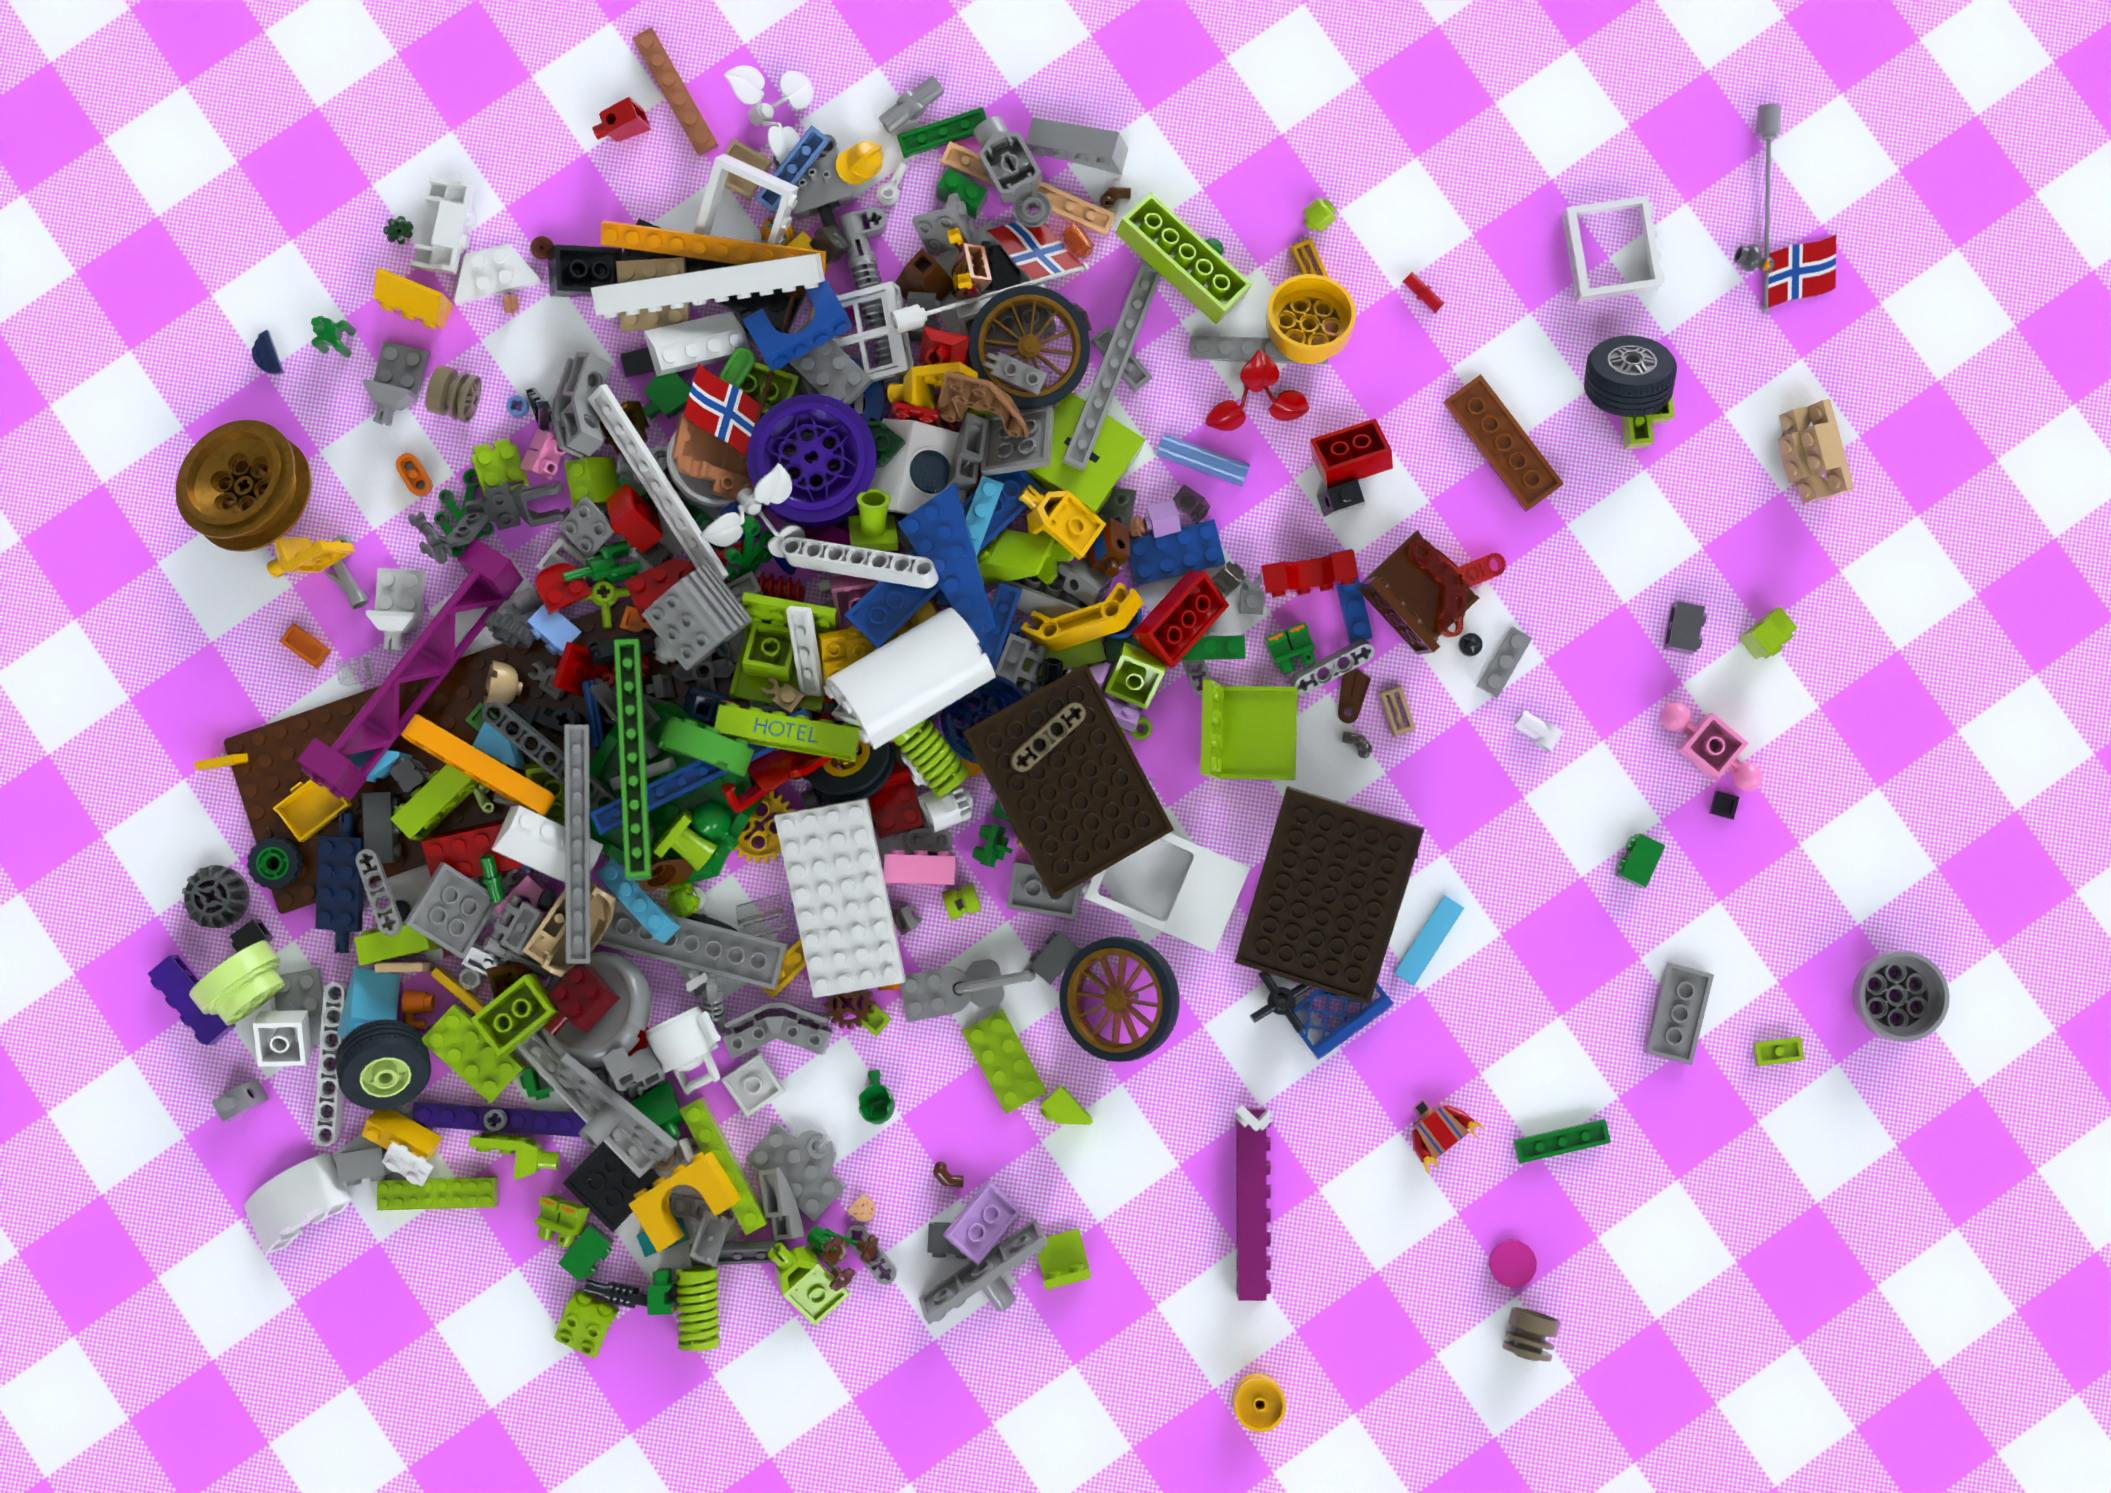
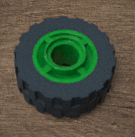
[247,837,304,889]

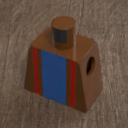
[1086,518,1130,577]

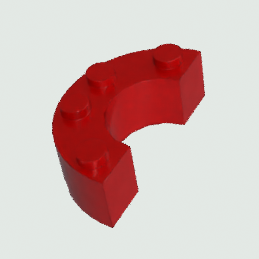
[1261,549,1358,598]

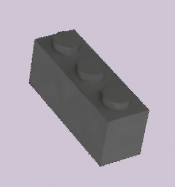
[362,792,402,864]

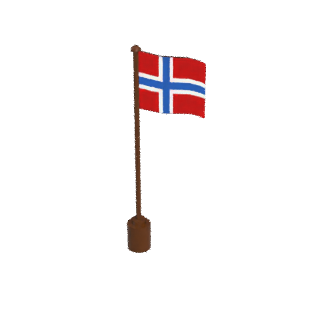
[683,285,806,462]

